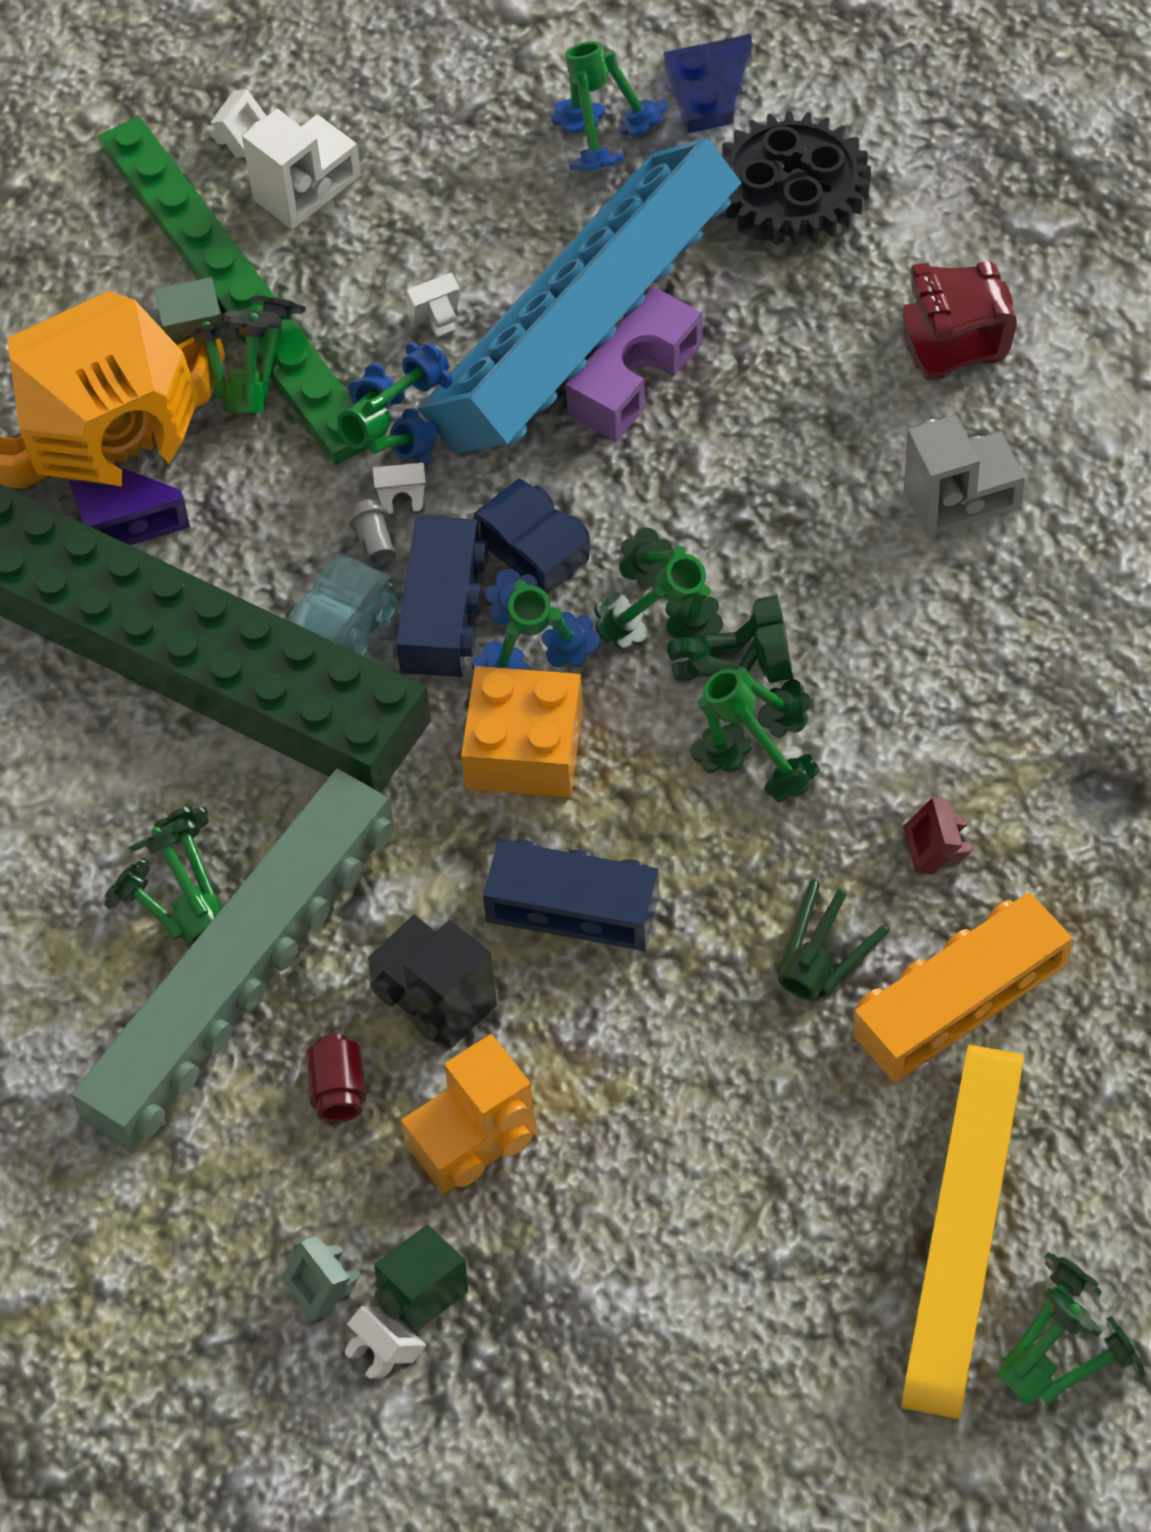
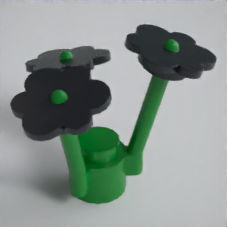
[179,295,306,413]

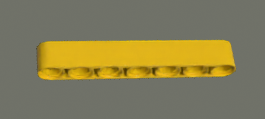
[901,1044,1024,1420]

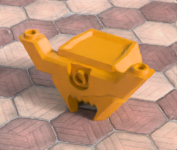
[0,291,225,490]

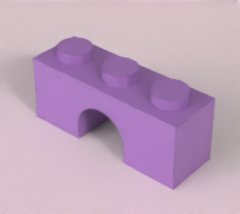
[565,286,703,442]

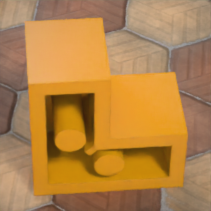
[401,1033,536,1194]

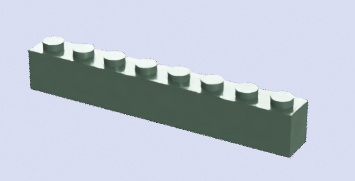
[71,768,394,1152]

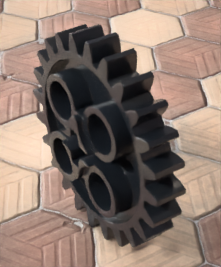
[722,111,871,246]

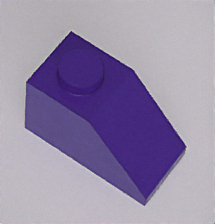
[69,466,190,545]

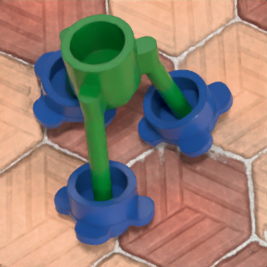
[337,342,452,467]

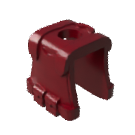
[902,261,1017,381]

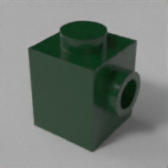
[374,1224,468,1333]

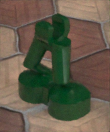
[667,594,794,684]

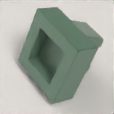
[281,1235,360,1321]

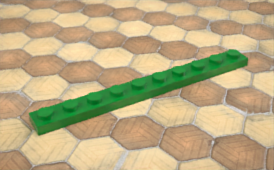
[98,116,368,465]

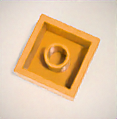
[461,666,583,798]

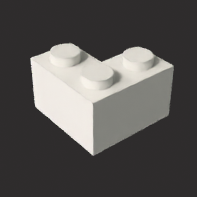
[242,109,361,229]

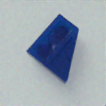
[663,34,753,133]

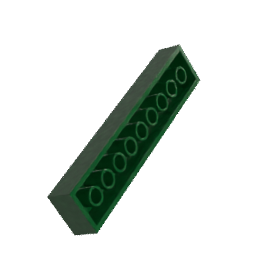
[0,484,431,793]

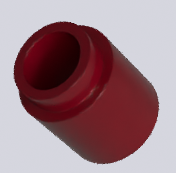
[305,1034,366,1122]

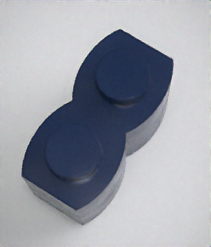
[474,478,590,594]

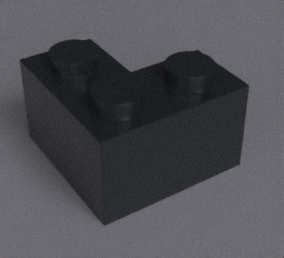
[368,915,497,1049]

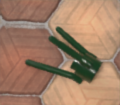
[777,879,889,1001]

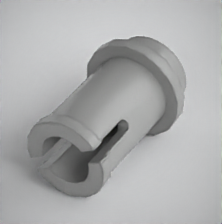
[348,499,397,568]

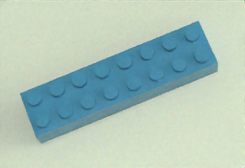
[418,137,742,454]

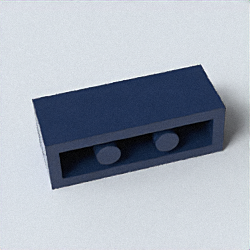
[396,516,488,677]
[483,839,660,952]

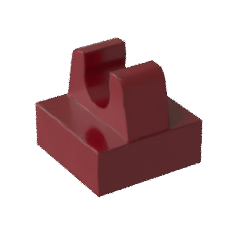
[903,797,973,874]

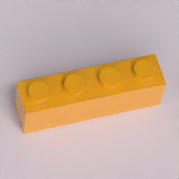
[853,891,1072,1084]

